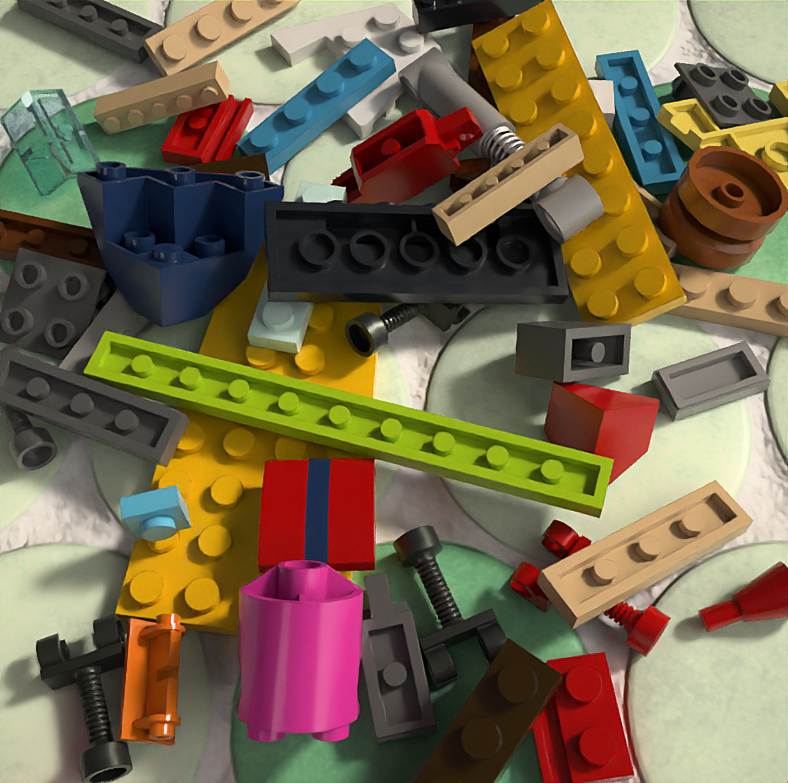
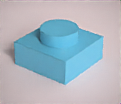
[119,485,191,541]

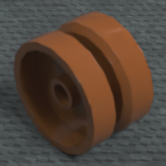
[659,146,788,270]

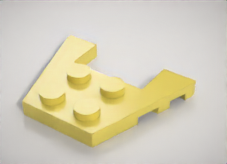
[657,81,788,190]

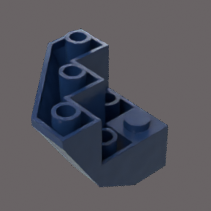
[76,161,284,327]

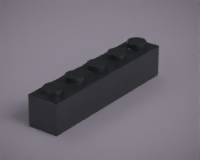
[412,0,545,34]

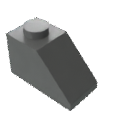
[515,321,631,383]

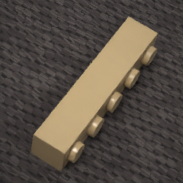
[93,60,230,136]
[431,122,584,246]

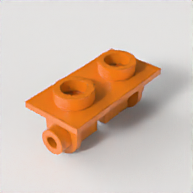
[118,614,186,746]

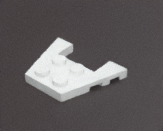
[270,3,441,139]

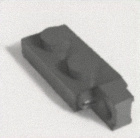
[361,572,438,745]

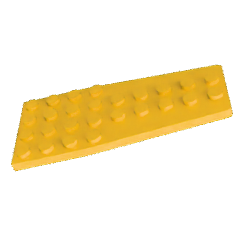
[115,239,382,636]

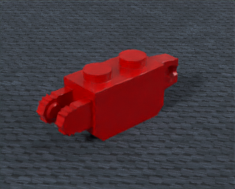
[331,106,483,205]

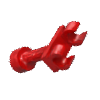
[509,520,671,657]

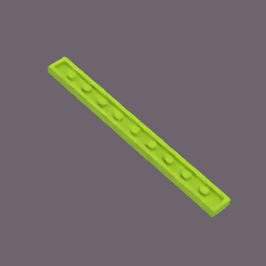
[83,330,614,518]

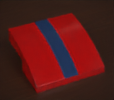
[258,458,376,573]

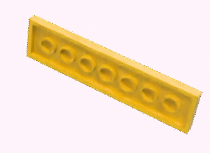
[471,0,688,328]

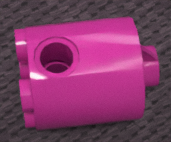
[236,560,363,742]

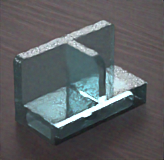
[0,89,101,196]

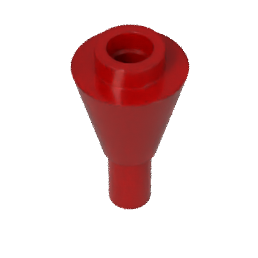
[698,561,788,633]

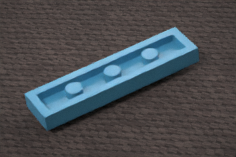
[236,38,397,175]
[594,50,685,195]

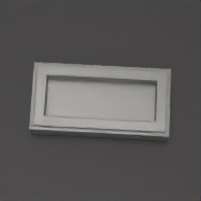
[651,341,771,421]

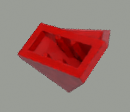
[543,381,660,486]

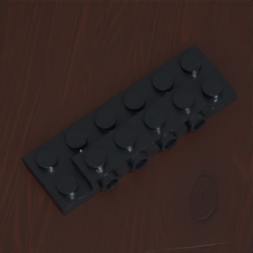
[263,200,569,304]

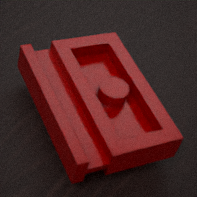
[160,94,254,166]
[531,652,634,783]

